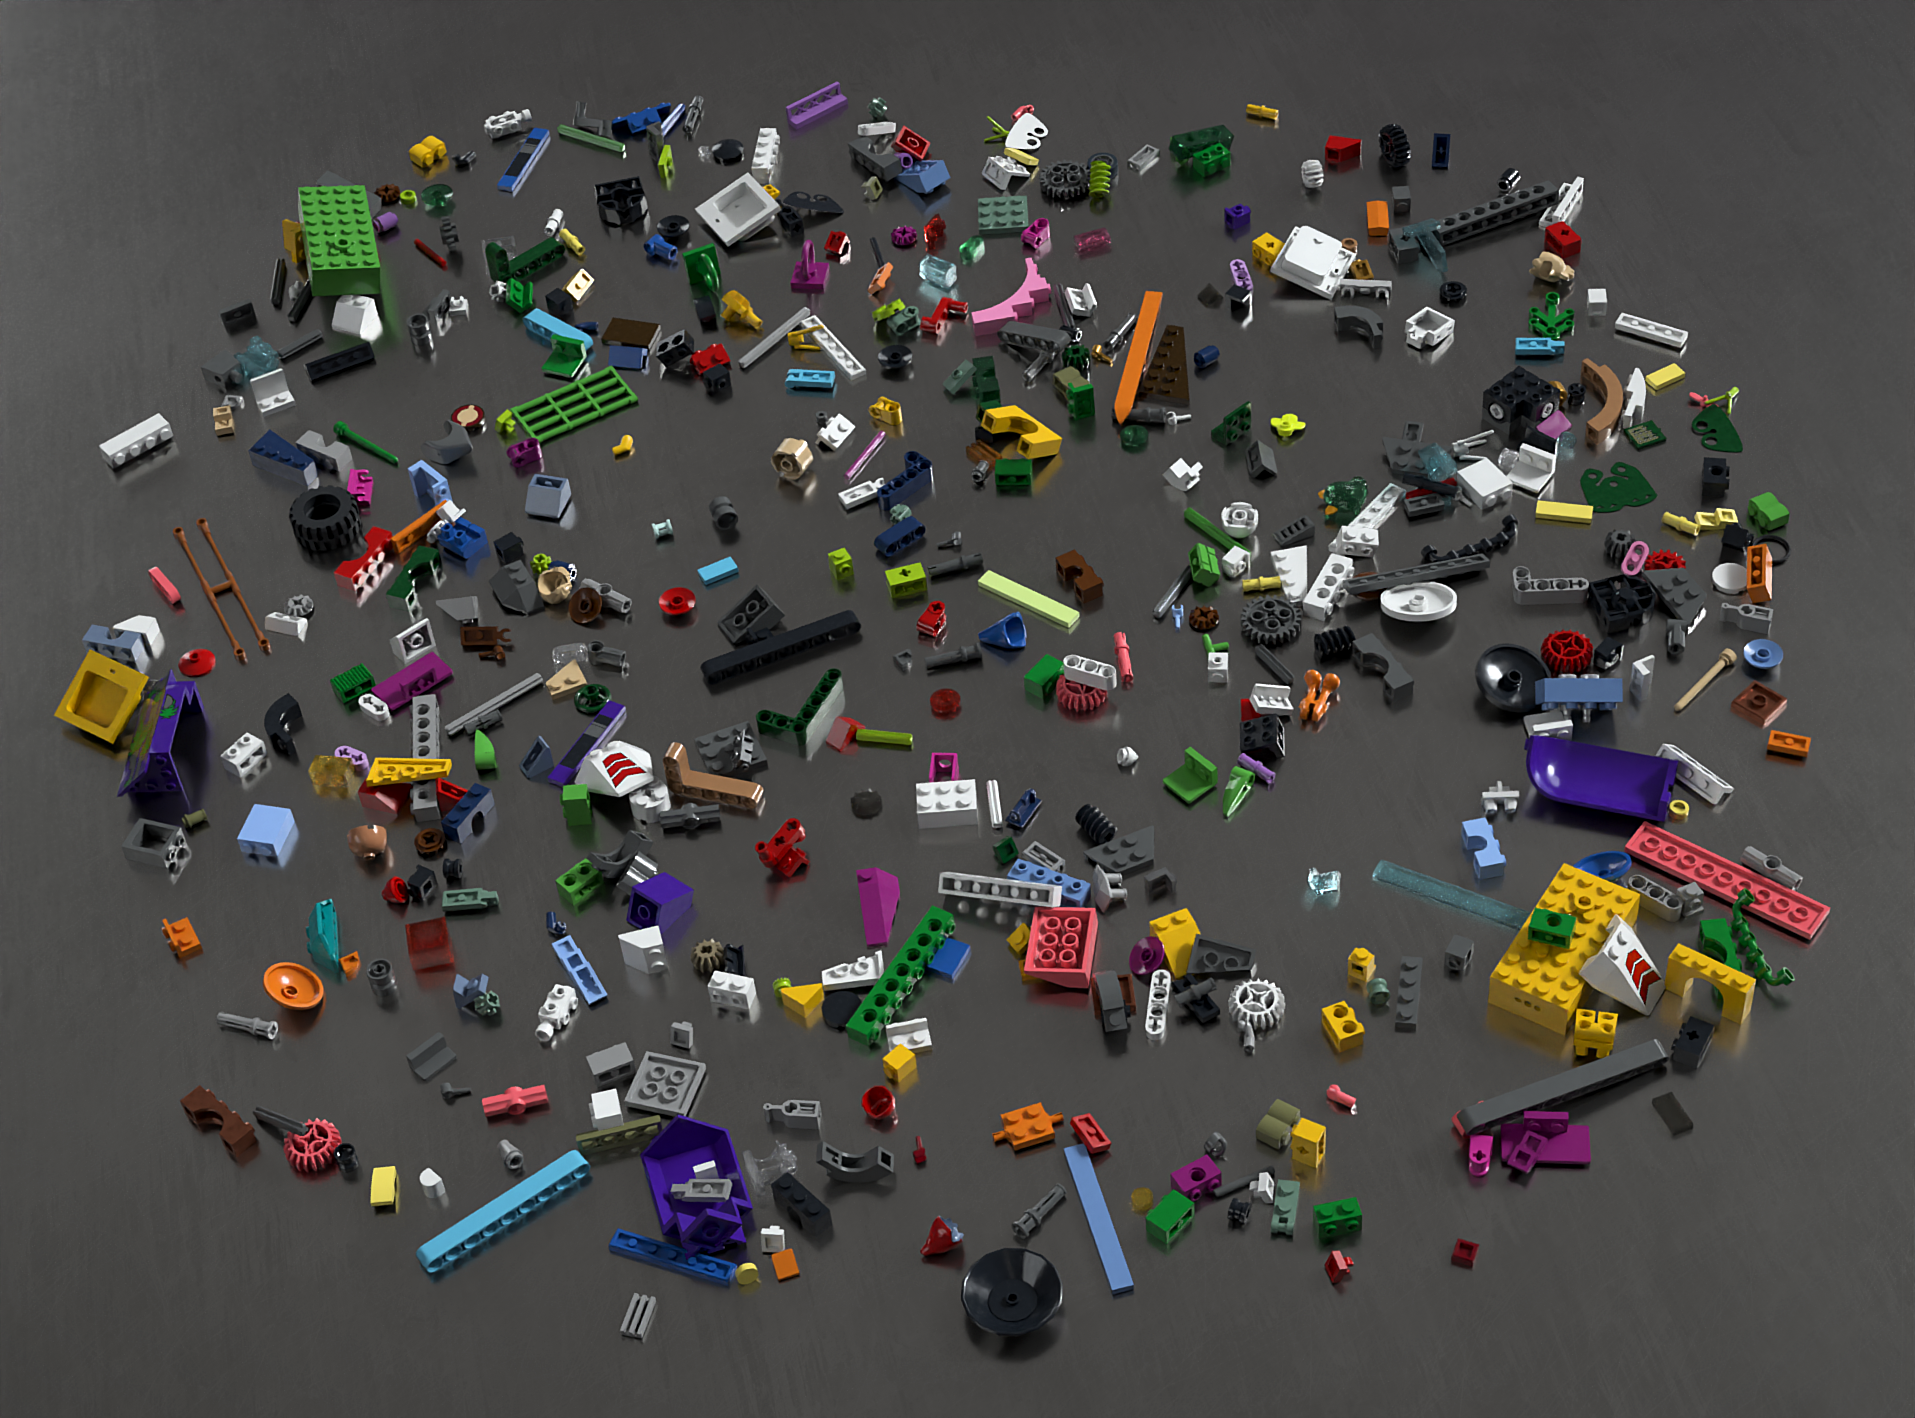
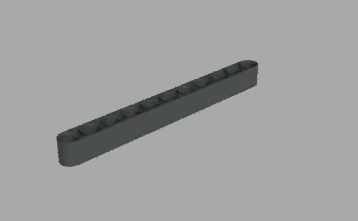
[1457,1039,1669,1135]

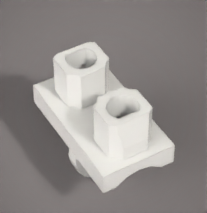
[1481,781,1519,814]

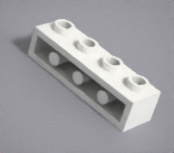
[751,128,780,184]
[99,413,173,469]

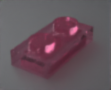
[1074,227,1111,251]

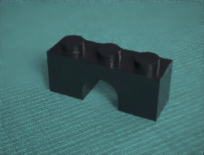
[771,1172,833,1238]

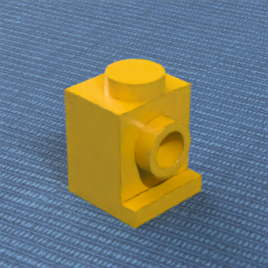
[1348,948,1376,982]

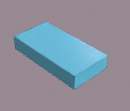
[698,556,739,585]

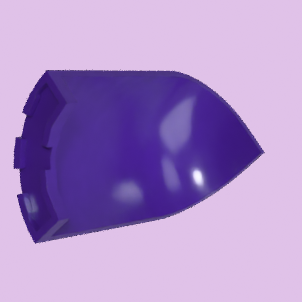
[1524,735,1679,822]

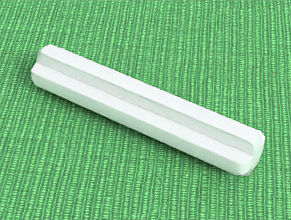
[987,780,1003,829]

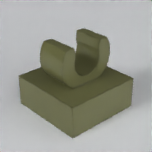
[861,176,883,200]

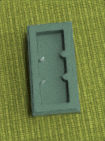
[942,359,977,394]

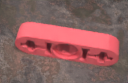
[148,567,181,604]

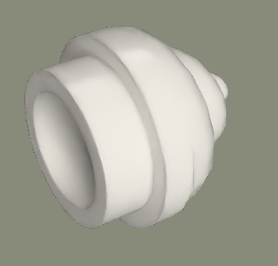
[1117,747,1138,766]

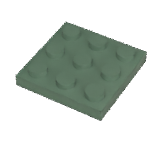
[978,195,1028,235]

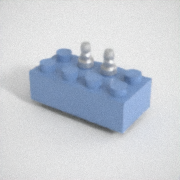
[1535,674,1623,722]

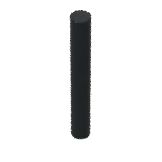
[870,237,885,269]

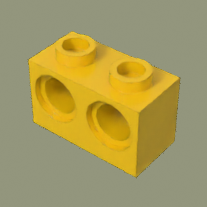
[1321,1001,1365,1052]

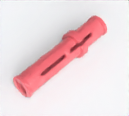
[1113,632,1133,682]

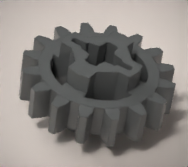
[439,216,459,252]

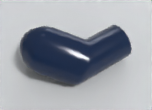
[546,912,567,935]

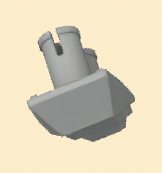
[1092,865,1127,913]

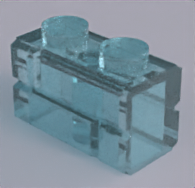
[919,254,957,288]

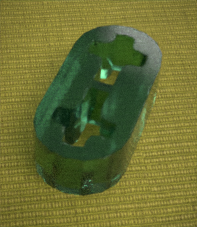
[959,235,984,260]

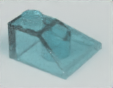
[1418,443,1458,481]

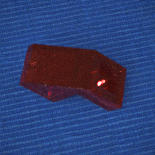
[924,214,946,250]

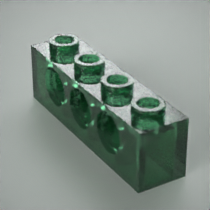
[1168,125,1234,161]

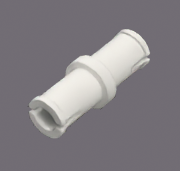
[544,209,563,236]

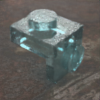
[1307,867,1341,895]

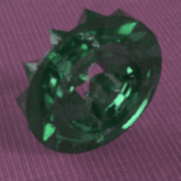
[1120,425,1148,447]

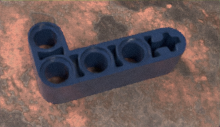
[877,451,933,511]

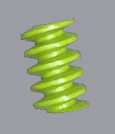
[1088,161,1111,198]

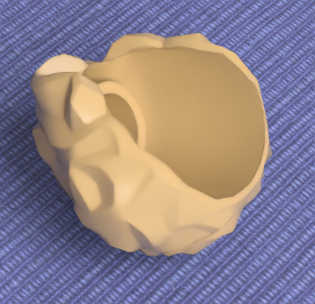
[537,567,572,604]

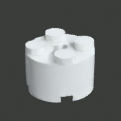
[629,776,671,823]

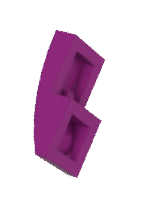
[1507,1130,1548,1174]

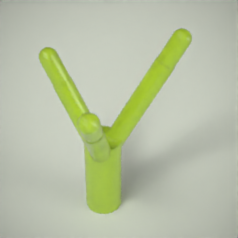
[984,116,1010,142]
[1705,387,1739,415]

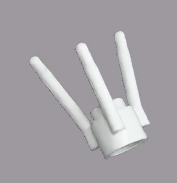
[1452,430,1494,460]

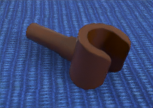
[478,645,505,660]

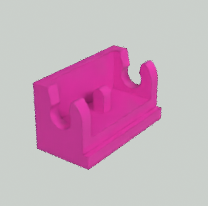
[347,469,373,506]

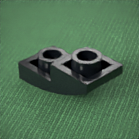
[693,295,717,322]

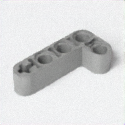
[1512,566,1589,605]

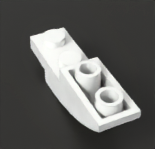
[1621,368,1646,429]

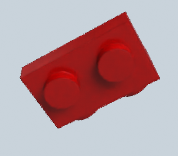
[689,343,731,376]
[775,842,810,877]

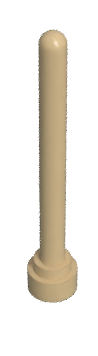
[1674,648,1737,711]

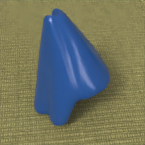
[978,611,1027,648]

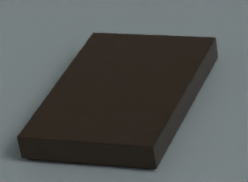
[601,317,661,350]

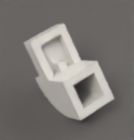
[1162,458,1203,491]

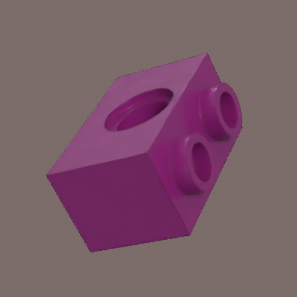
[1170,1154,1222,1201]

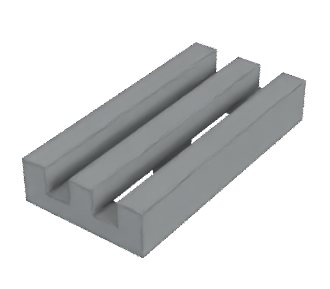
[1127,145,1160,171]
[1022,841,1065,872]
[620,1293,656,1339]

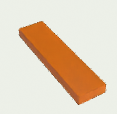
[391,500,447,554]

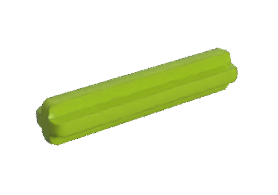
[856,729,913,745]

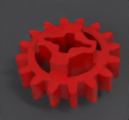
[1644,549,1686,571]

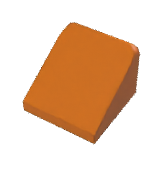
[771,1249,800,1281]

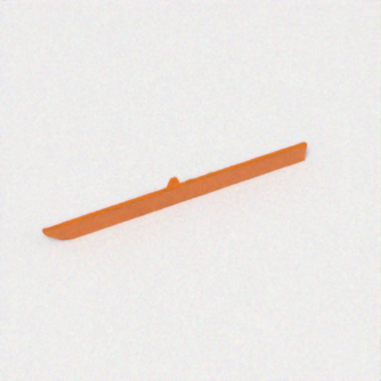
[1115,291,1163,425]

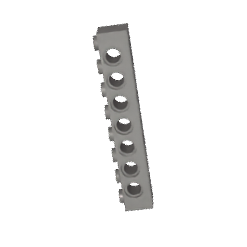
[410,694,440,822]

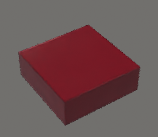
[1451,1238,1480,1267]

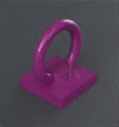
[790,239,829,289]

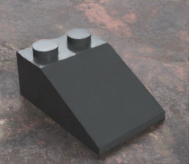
[717,584,785,645]

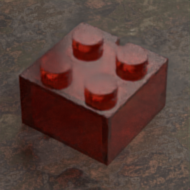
[405,917,454,971]

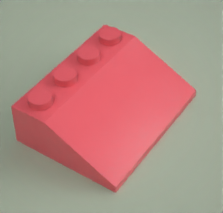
[1024,907,1098,988]

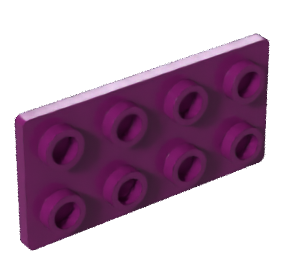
[371,652,453,711]
[1500,1111,1591,1164]

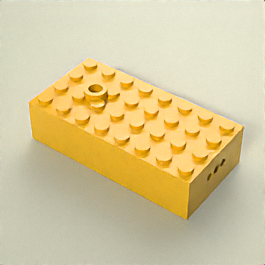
[1488,863,1640,1036]

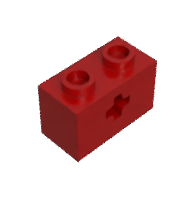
[1545,221,1582,259]

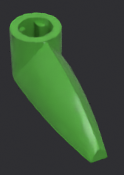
[475,730,496,770]
[1223,766,1255,817]

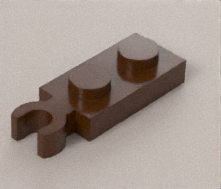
[460,626,511,645]

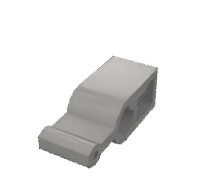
[1719,603,1773,634]
[763,1100,822,1129]

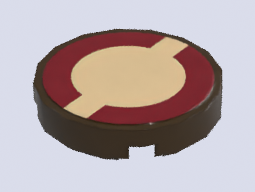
[451,404,486,432]

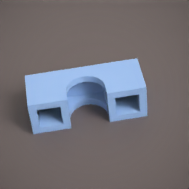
[1461,818,1506,880]

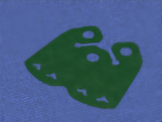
[1580,462,1658,512]

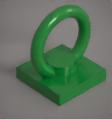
[682,243,721,292]

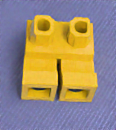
[1573,1008,1618,1058]

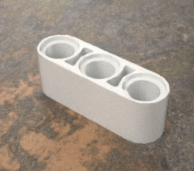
[1063,655,1117,691]

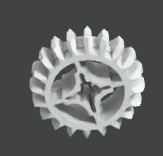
[1228,978,1285,1030]

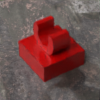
[1324,1250,1354,1283]

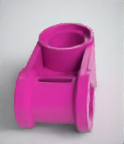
[1021,218,1050,249]
[1469,1134,1493,1177]

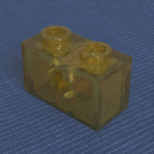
[308,755,356,788]

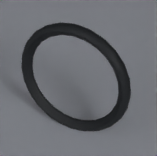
[1751,535,1791,564]

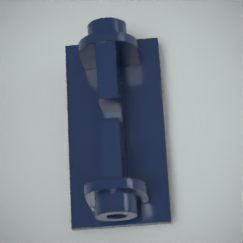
[1005,788,1042,828]

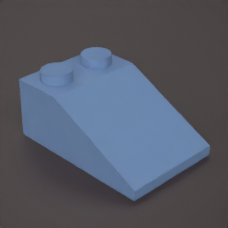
[894,160,951,194]

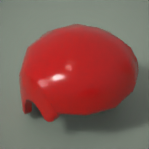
[861,1086,895,1120]

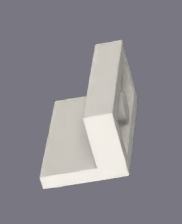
[1629,655,1655,702]

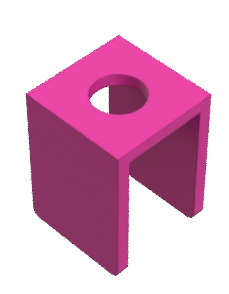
[929,753,959,783]

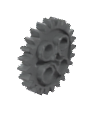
[1039,159,1091,198]
[1240,595,1302,644]

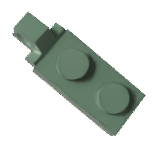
[441,888,499,912]

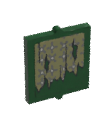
[1624,420,1667,450]

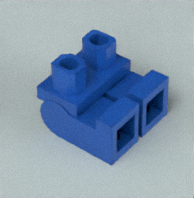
[437,517,488,559]

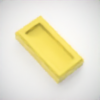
[1004,148,1039,166]
[1645,363,1685,390]

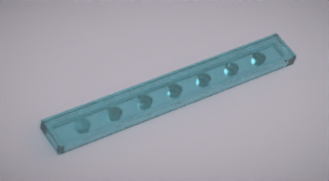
[1373,860,1531,930]

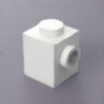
[1208,653,1228,683]

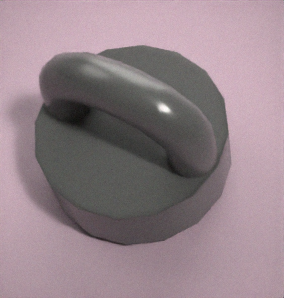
[1204,1132,1227,1157]

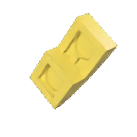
[1694,508,1738,530]
[371,1166,396,1207]

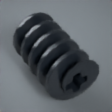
[1314,625,1356,658]
[1075,804,1118,844]

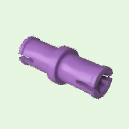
[1237,753,1276,784]

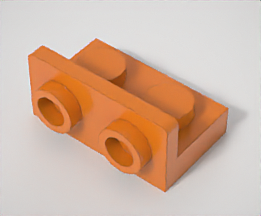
[161,917,202,958]

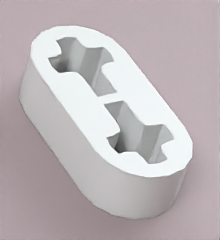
[358,694,390,721]

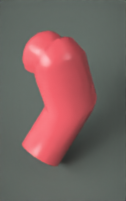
[1011,105,1034,121]
[1326,1084,1356,1108]

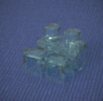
[234,335,279,379]

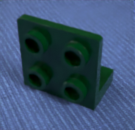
[1211,401,1251,446]

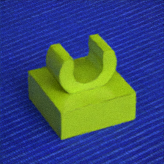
[494,409,516,433]

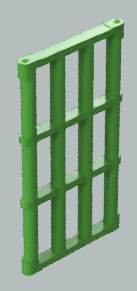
[510,365,638,444]

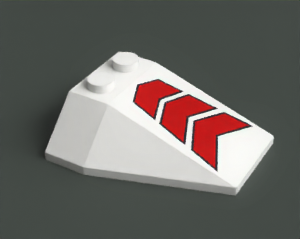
[575,741,654,797]
[1578,914,1666,1016]

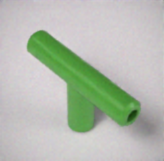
[1202,634,1229,656]

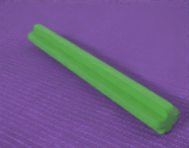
[557,124,625,153]
[1184,507,1251,558]

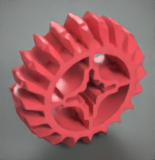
[1056,674,1107,712]
[283,1118,342,1173]

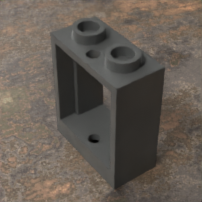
[121,818,185,869]

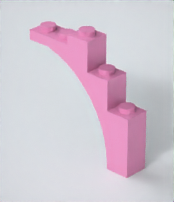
[971,258,1051,336]

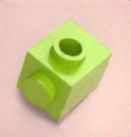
[828,548,854,581]

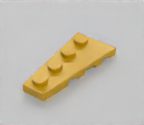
[366,758,452,787]

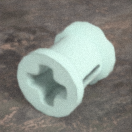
[652,519,673,539]

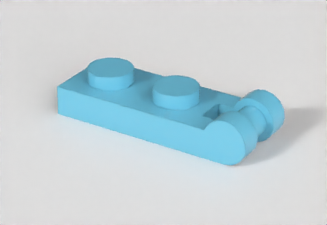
[785,369,835,388]

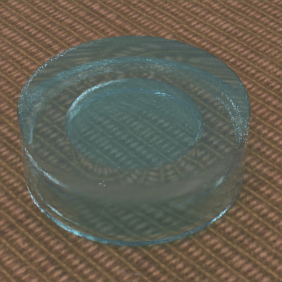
[1557,431,1577,449]

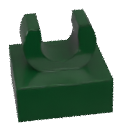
[992,836,1019,864]

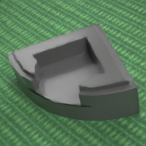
[893,649,912,671]

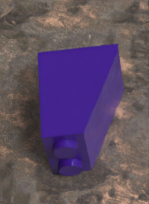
[626,872,694,934]

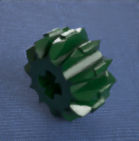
[1061,344,1091,371]

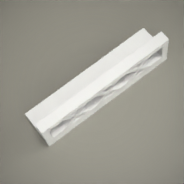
[1539,177,1584,227]
[1655,744,1734,804]

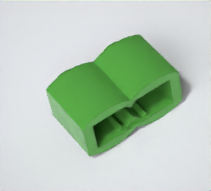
[1748,492,1790,531]

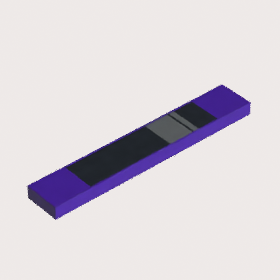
[548,700,626,787]

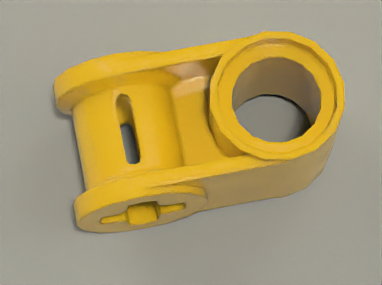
[868,397,902,425]

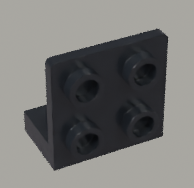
[1240,713,1285,759]

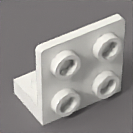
[982,156,1030,190]
[250,368,296,417]
[1506,443,1556,493]

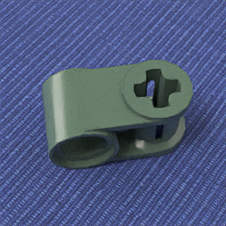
[887,306,921,336]

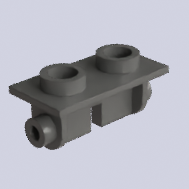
[731,729,753,770]

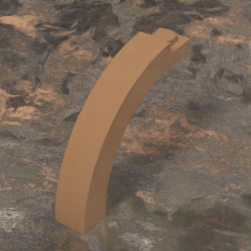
[1581,358,1623,445]

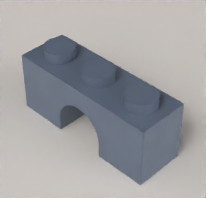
[82,625,145,662]

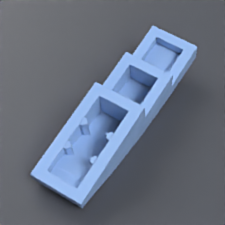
[552,935,607,1005]

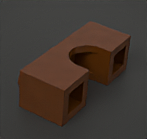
[1055,549,1104,604]

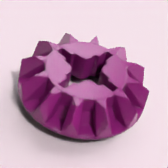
[891,225,917,245]

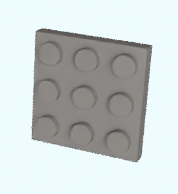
[624,1051,706,1117]

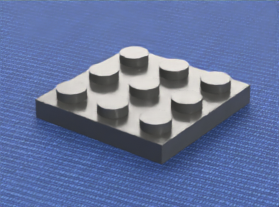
[694,721,768,778]

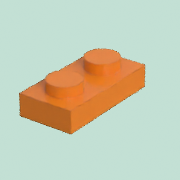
[867,262,893,295]
[1767,730,1811,757]

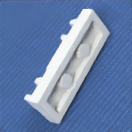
[1339,279,1392,299]

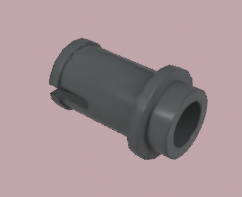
[971,460,989,482]

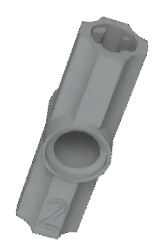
[579,578,632,613]
[1740,846,1803,891]

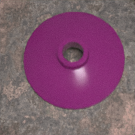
[1129,936,1164,975]

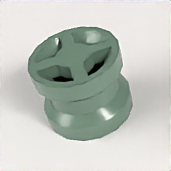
[1366,978,1390,1004]

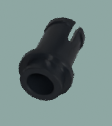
[1059,325,1082,341]

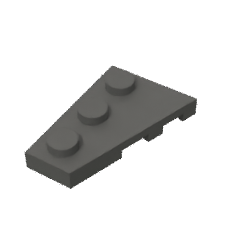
[1186,933,1256,974]

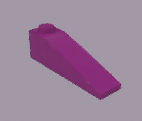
[856,867,900,947]

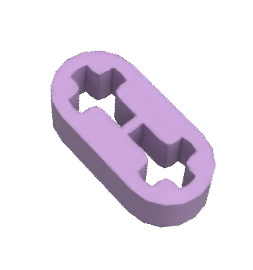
[335,746,369,771]

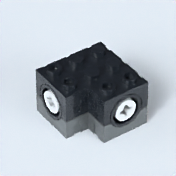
[1482,366,1560,435]

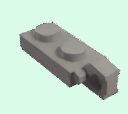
[671,1179,732,1202]

